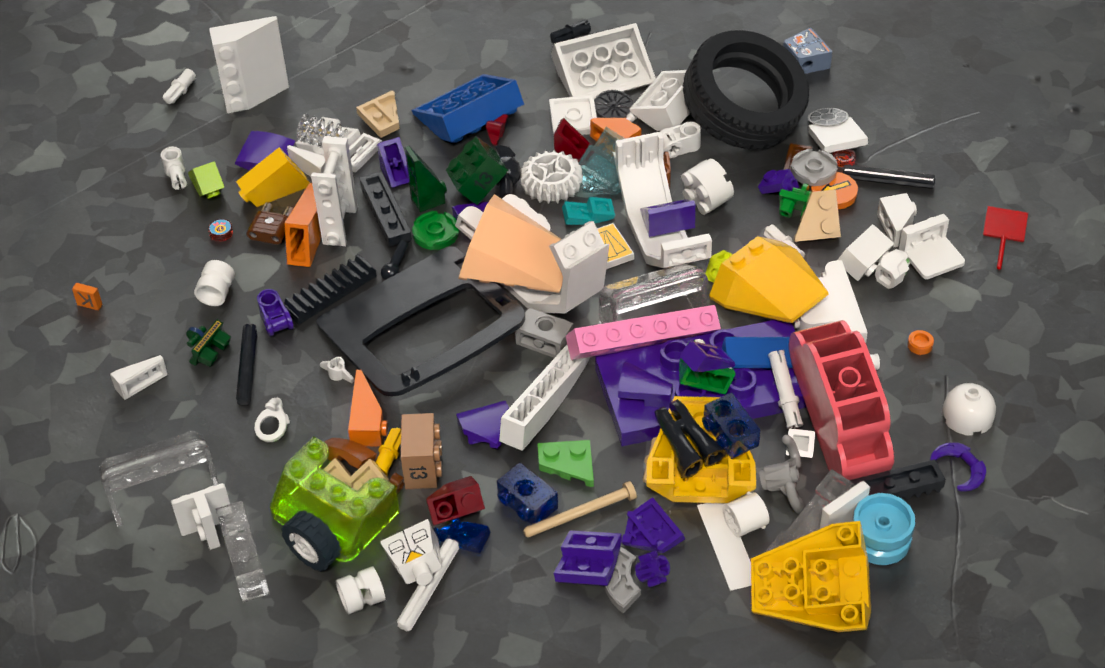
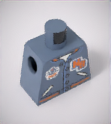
[783,28,832,74]

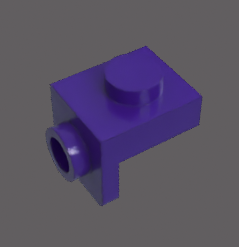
[758,169,799,194]

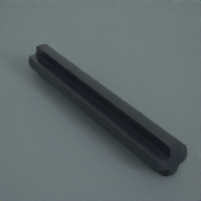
[843,164,935,188]
[236,324,257,405]

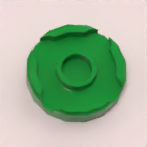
[412,211,459,250]

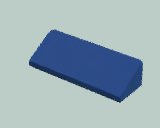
[722,337,793,368]

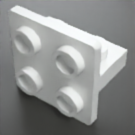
[171,483,234,550]

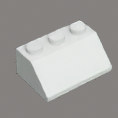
[630,70,690,131]

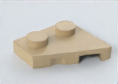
[793,189,841,242]

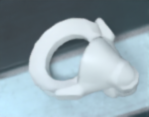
[254,397,290,442]

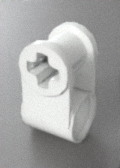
[660,122,701,158]

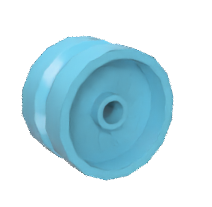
[853,493,915,565]

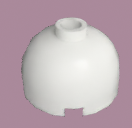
[942,383,996,435]

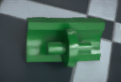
[779,183,811,219]

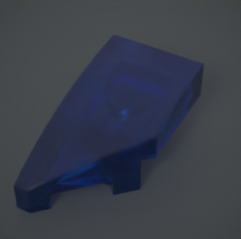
[433,518,491,554]

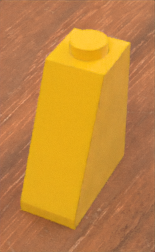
[236,147,310,207]

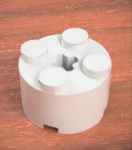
[681,159,734,215]

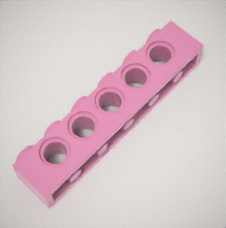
[565,305,721,360]

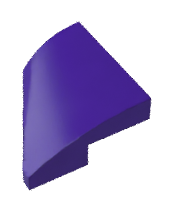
[618,362,673,408]

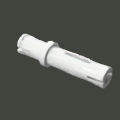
[768,350,803,429]

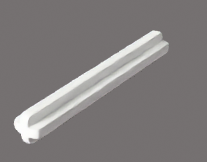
[397,538,459,631]

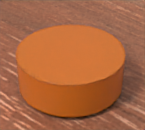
[907,330,934,355]

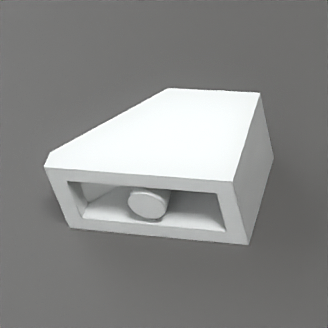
[877,193,917,248]

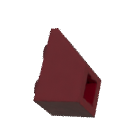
[426,476,485,525]

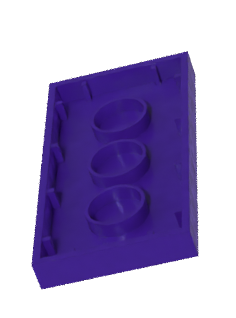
[595,320,807,446]

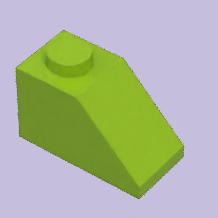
[188,161,224,199]

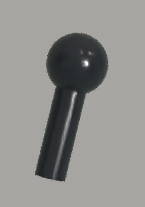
[381,240,408,280]

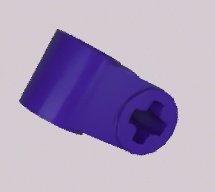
[257,289,294,337]

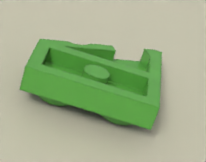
[537,440,594,487]

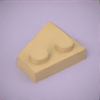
[356,90,400,138]

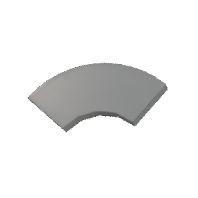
[604,546,641,614]

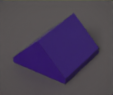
[640,199,696,237]

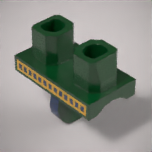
[186,319,231,367]

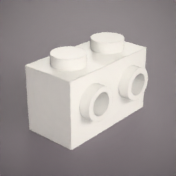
[837,224,894,281]

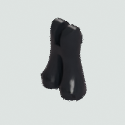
[654,399,726,479]

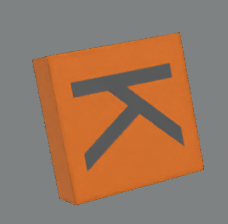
[72,283,103,311]

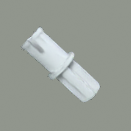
[163,69,196,104]
[764,224,805,258]

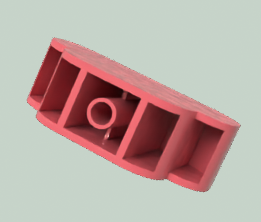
[789,320,894,483]

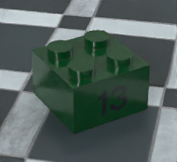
[446,136,508,205]

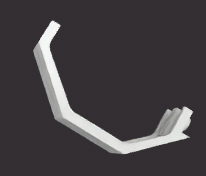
[613,132,712,268]
[500,221,609,313]

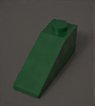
[405,146,447,213]

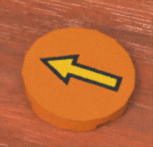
[811,172,858,209]

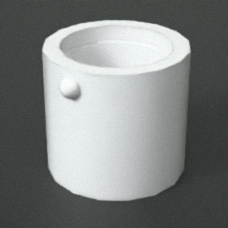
[723,491,769,537]

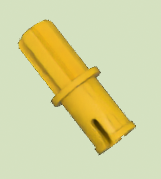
[375,428,401,476]

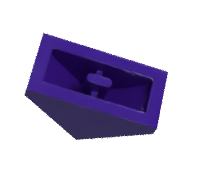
[377,137,409,188]

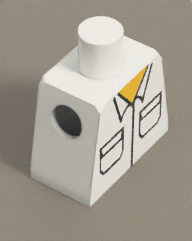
[380,519,442,585]

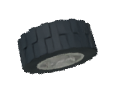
[281,510,342,571]

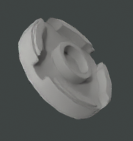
[791,149,838,186]

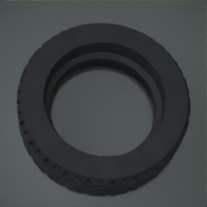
[683,30,809,149]

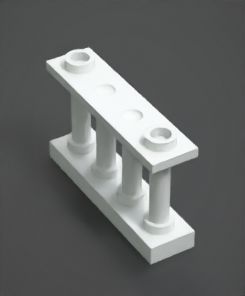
[311,136,358,246]

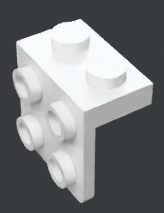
[899,214,965,279]

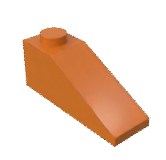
[348,370,388,447]

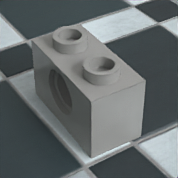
[515,308,574,358]

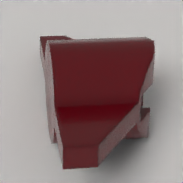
[486,114,508,146]

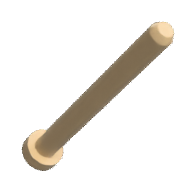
[523,481,637,537]

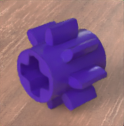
[635,550,670,587]

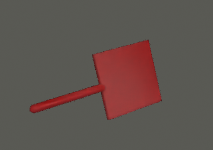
[983,206,1028,270]

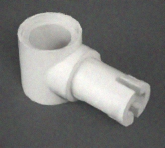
[161,147,187,190]

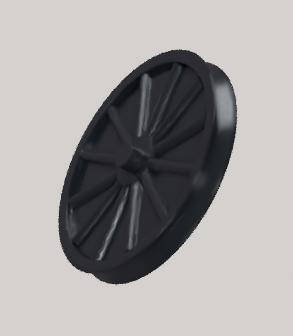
[594,90,633,118]

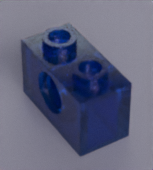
[497,462,558,524]

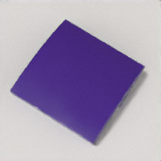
[235,131,295,171]
[554,530,622,586]

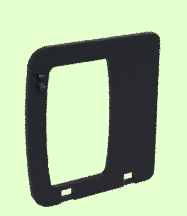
[317,246,525,397]

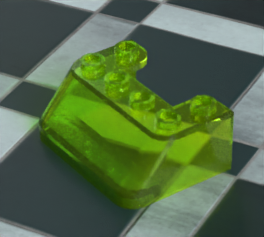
[270,436,400,562]

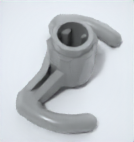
[759,435,804,514]

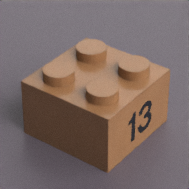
[401,413,442,489]

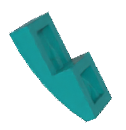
[562,197,615,225]

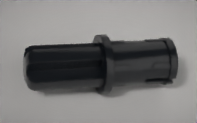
[550,19,591,44]

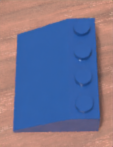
[412,74,524,143]

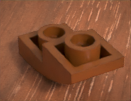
[315,438,377,469]

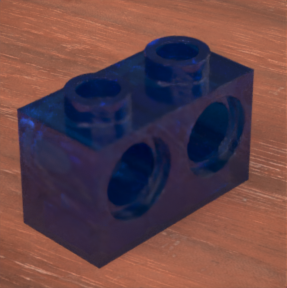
[702,392,761,459]

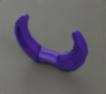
[930,443,986,491]

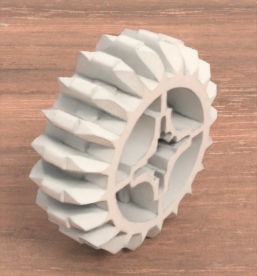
[521,150,583,204]

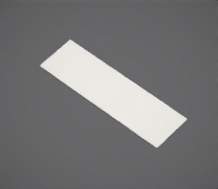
[697,503,751,591]

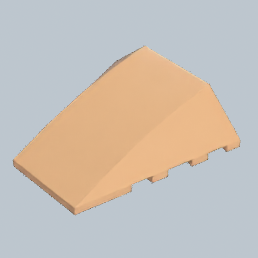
[458,194,563,293]

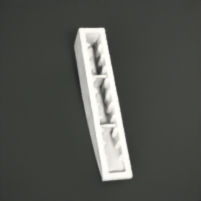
[499,345,591,451]

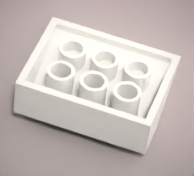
[209,16,289,113]
[551,23,656,100]

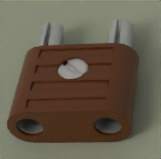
[246,202,293,244]

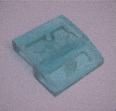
[579,127,626,186]

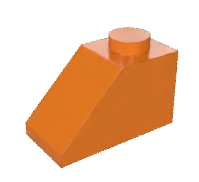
[590,118,641,152]

